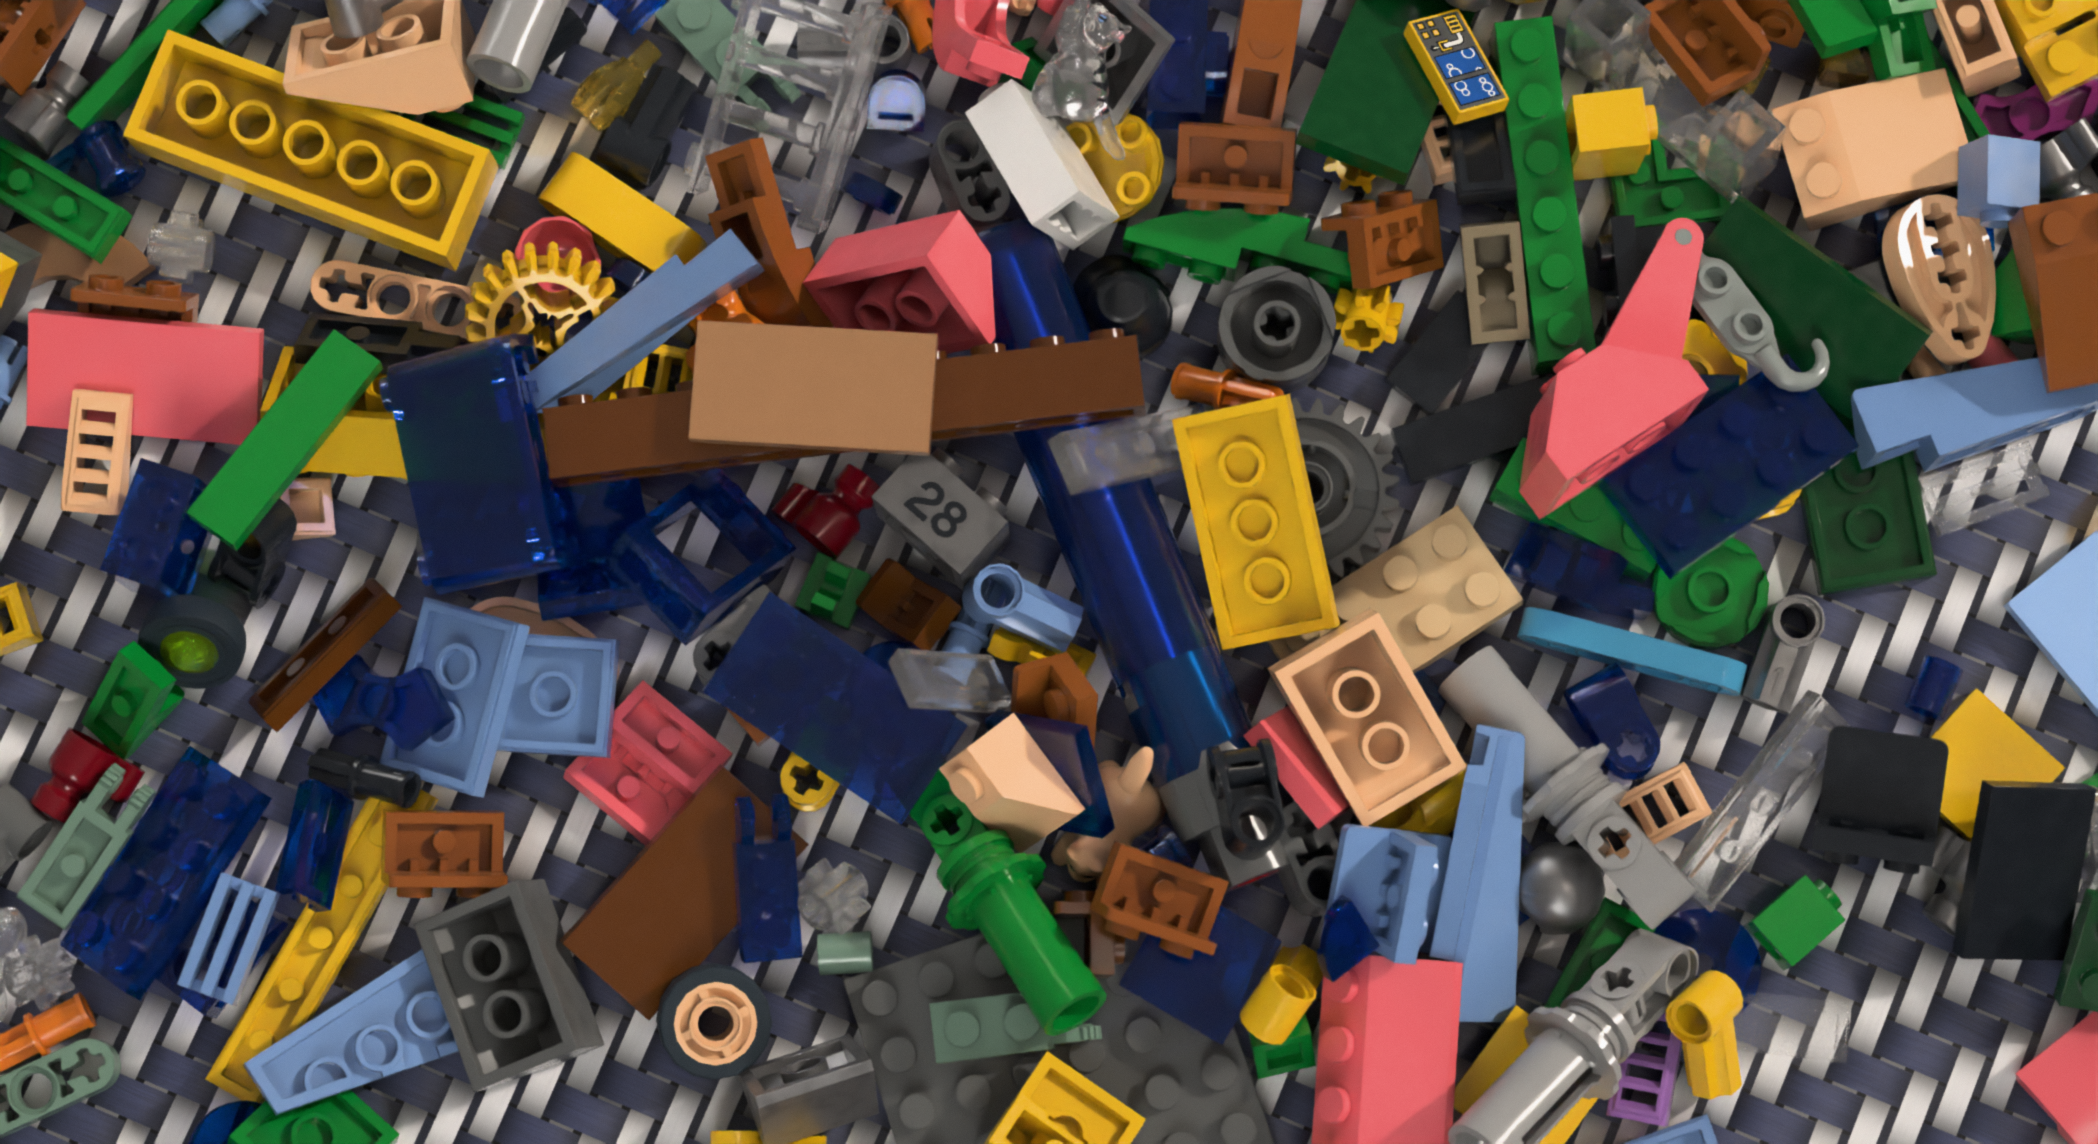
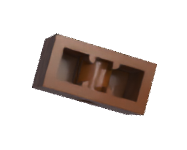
[0,0,87,96]

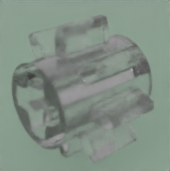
[147,210,216,285]
[795,858,871,935]
[0,934,77,1011]

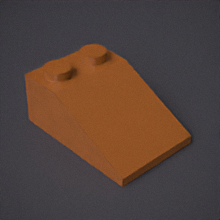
[2008,193,2098,393]

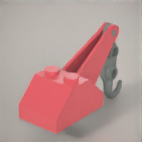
[1519,218,1830,520]

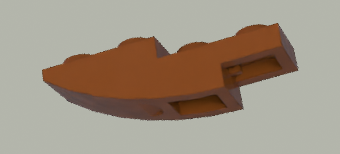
[1219,0,1303,128]
[705,137,834,328]

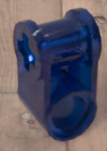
[1563,662,1660,781]

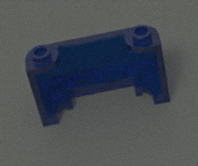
[379,333,583,595]

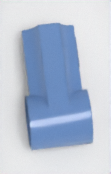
[962,563,1084,654]

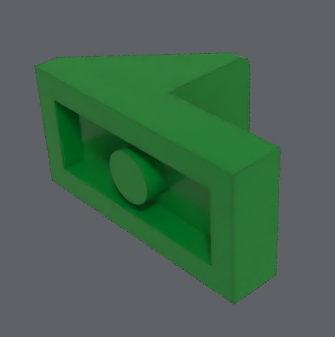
[81,641,185,760]

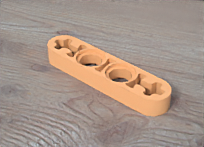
[310,260,522,345]

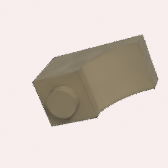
[1459,219,1530,345]

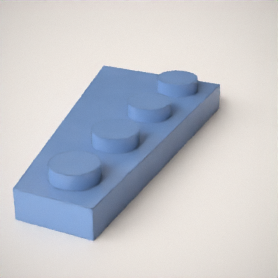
[243,949,459,1115]

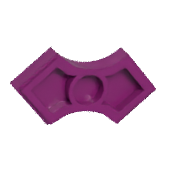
[1972,79,2098,141]

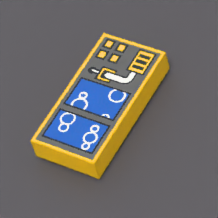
[1403,8,1510,125]

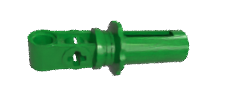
[885,745,1107,1036]

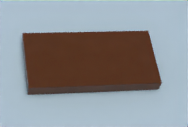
[560,764,809,1020]

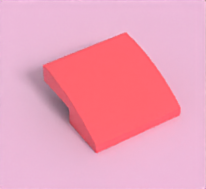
[563,680,733,846]
[2016,1011,2098,1144]

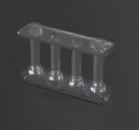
[683,0,893,234]

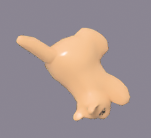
[1050,746,1166,886]

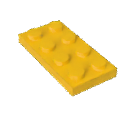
[1172,394,1340,650]

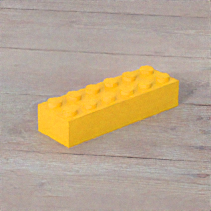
[123,30,499,272]

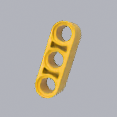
[537,152,708,278]

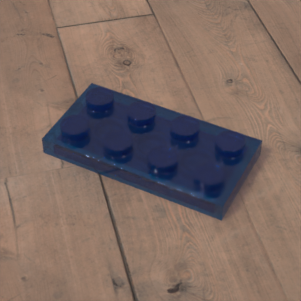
[1599,353,1859,580]
[702,592,968,825]
[59,746,272,1001]

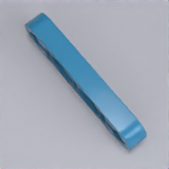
[1517,607,1747,696]

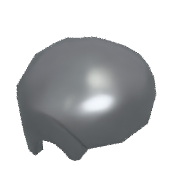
[1519,842,1606,935]

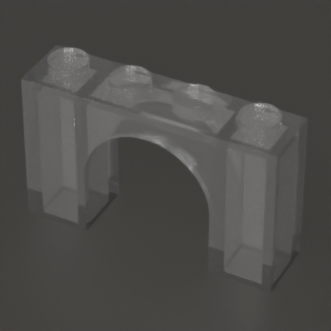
[1564,0,1786,204]

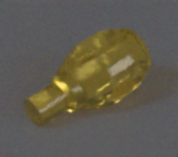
[571,39,663,132]

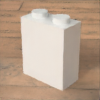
[965,79,1120,250]

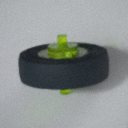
[138,595,246,689]

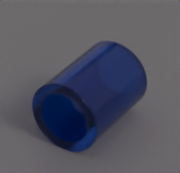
[1904,655,1963,721]

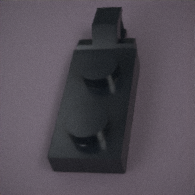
[293,312,463,378]

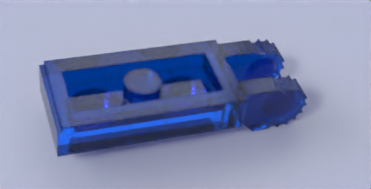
[732,793,803,963]

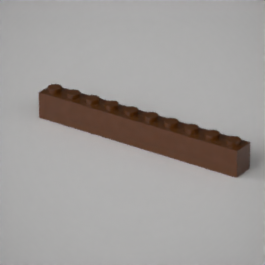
[542,328,1146,488]

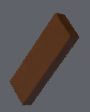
[249,577,403,732]

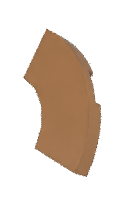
[5,223,156,289]

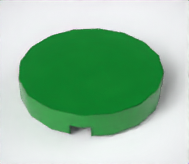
[1650,532,1769,650]

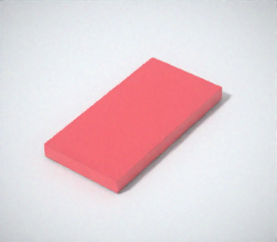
[26,308,264,445]

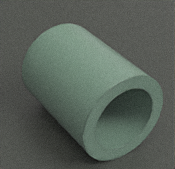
[817,931,874,975]

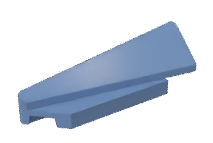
[499,229,765,422]
[1851,357,2098,473]
[1430,724,1525,1022]

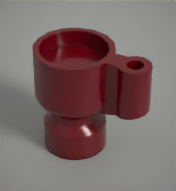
[771,464,880,559]
[30,727,145,823]

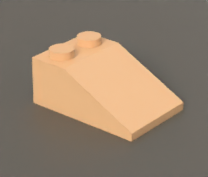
[283,0,476,115]
[1771,68,1968,231]
[1267,609,1467,826]

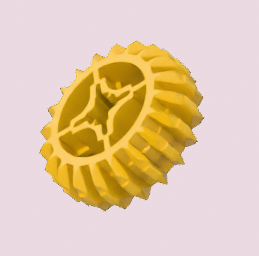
[465,241,620,389]

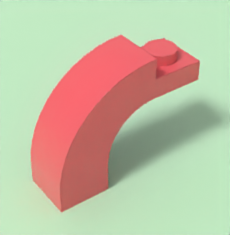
[932,0,1030,87]

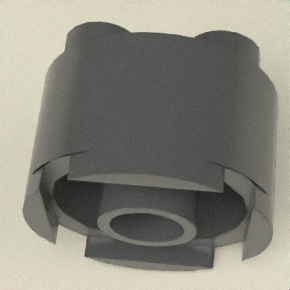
[1217,266,1336,394]

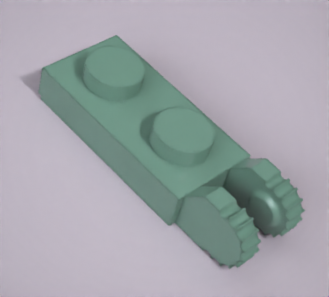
[654,0,802,127]
[17,763,157,930]
[929,993,1102,1064]

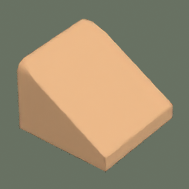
[280,478,336,541]

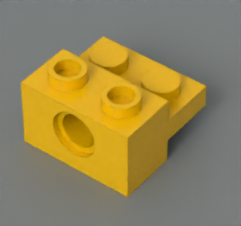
[1994,0,2098,103]
[984,1051,1146,1144]

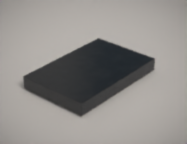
[1952,780,2097,961]

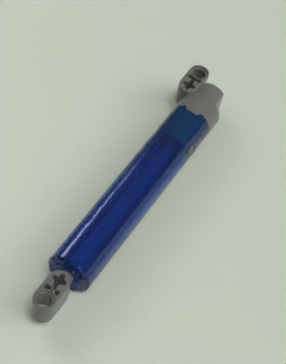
[929,119,1339,917]

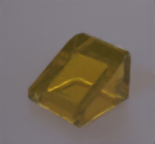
[1816,48,1869,89]

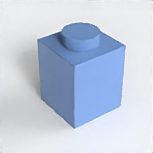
[1957,134,2040,229]

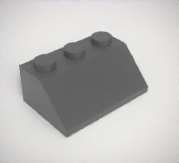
[414,879,605,1092]

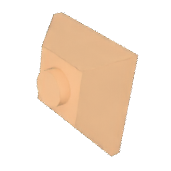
[939,713,1085,853]

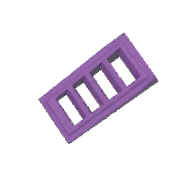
[1606,1012,1682,1126]

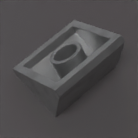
[738,1034,879,1144]

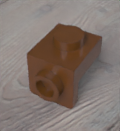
[856,558,962,654]
[1049,891,1125,978]

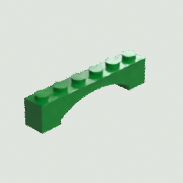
[1489,16,1596,376]

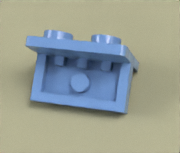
[1322,824,1452,965]

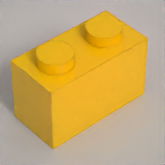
[1565,87,1658,181]

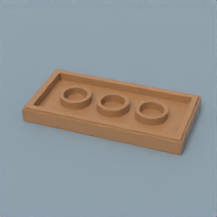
[688,320,938,456]

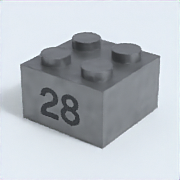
[872,448,1011,591]

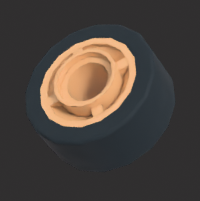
[656,963,772,1080]

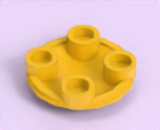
[1066,113,1165,223]

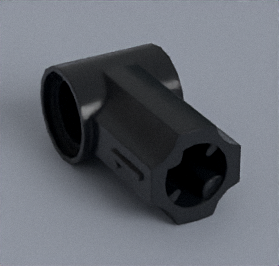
[597,63,698,187]

